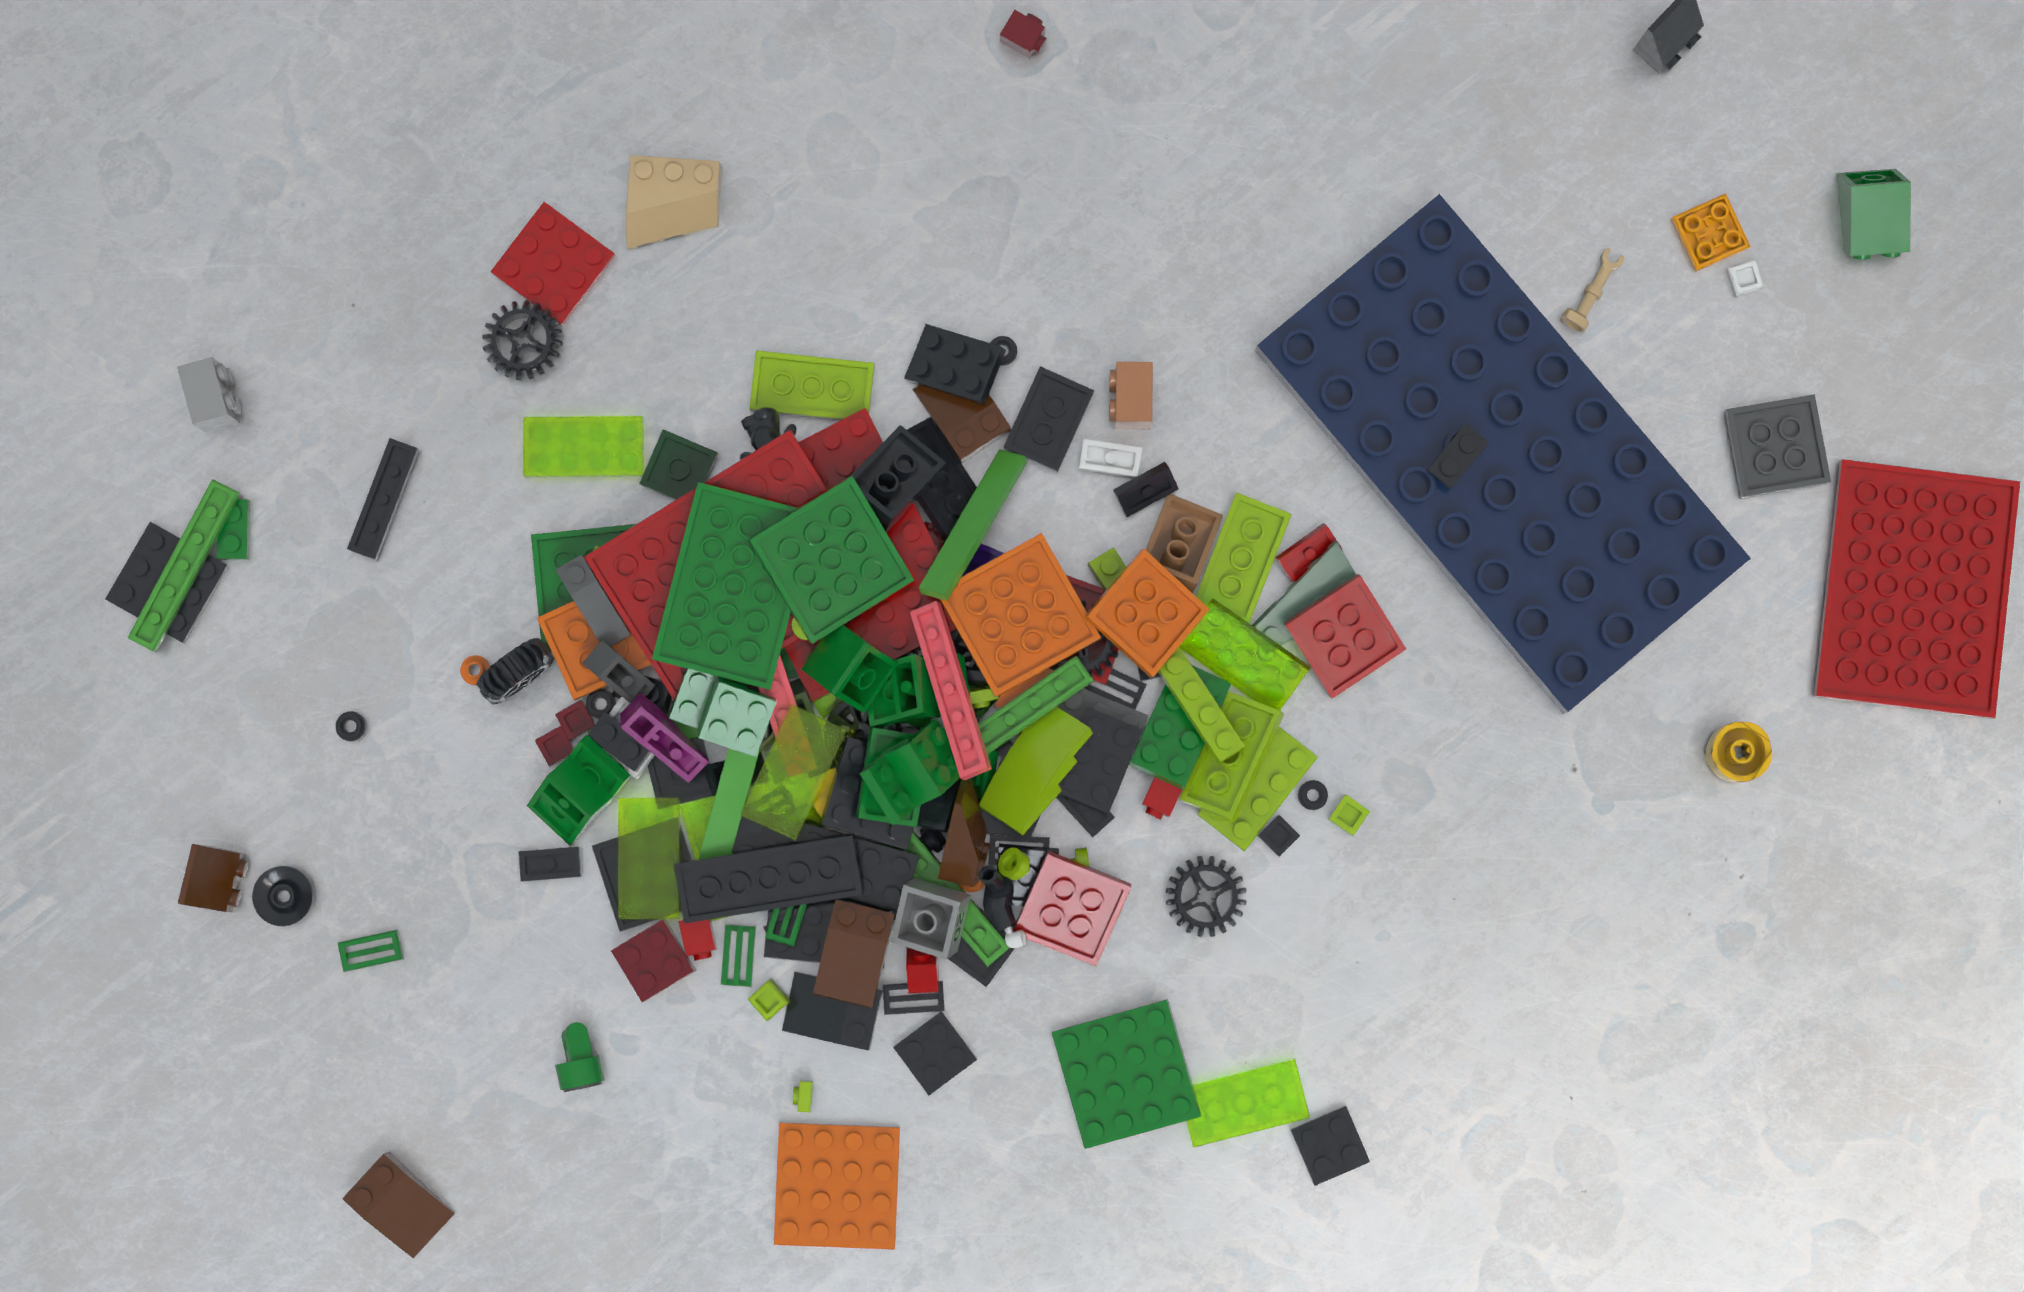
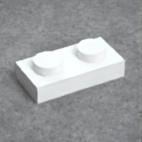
[1079,438,1142,478]

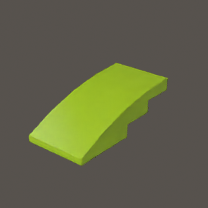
[979,707,1093,835]

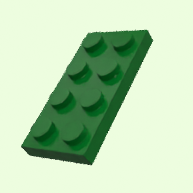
[1129,665,1232,790]

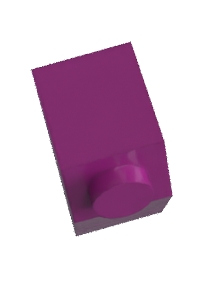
[620,693,709,783]

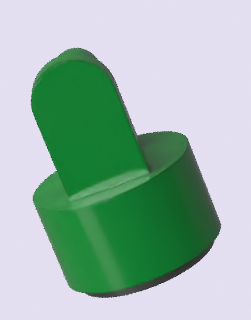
[555,1022,605,1092]

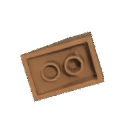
[1145,494,1223,593]

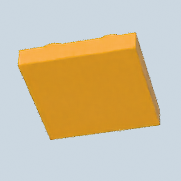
[1670,193,1751,272]

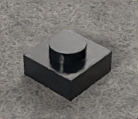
[1258,815,1300,857]

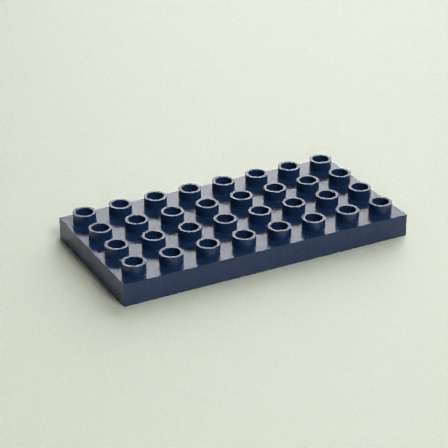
[1255,194,1751,714]

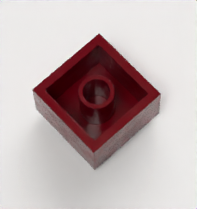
[611,919,697,1003]

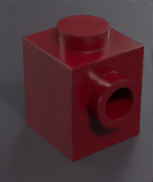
[1000,9,1047,59]

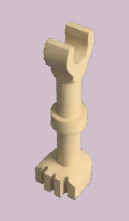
[1560,248,1624,333]

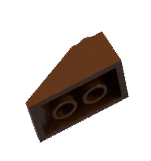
[912,385,1011,464]
[938,778,990,887]
[177,844,248,912]
[813,900,895,1009]
[342,1152,455,1258]

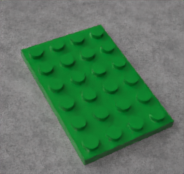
[652,482,798,690]

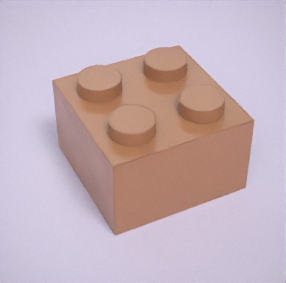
[1109,362,1153,430]

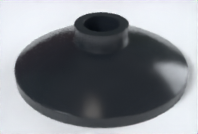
[252,866,313,926]

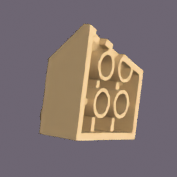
[626,155,722,250]

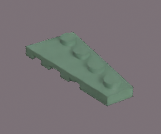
[1249,540,1356,655]

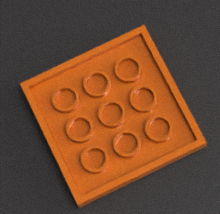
[940,533,1101,698]
[774,1122,900,1250]

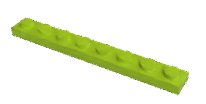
[1088,547,1245,764]

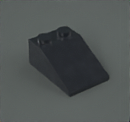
[1633,0,1704,74]
[851,425,946,533]
[782,972,883,1051]

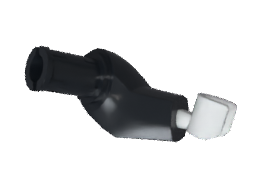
[979,865,1027,948]

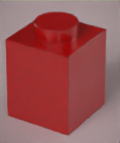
[1141,777,1182,820]
[678,919,718,961]
[906,947,939,993]

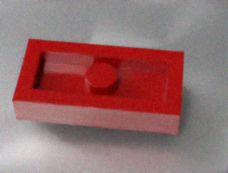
[1275,523,1342,582]

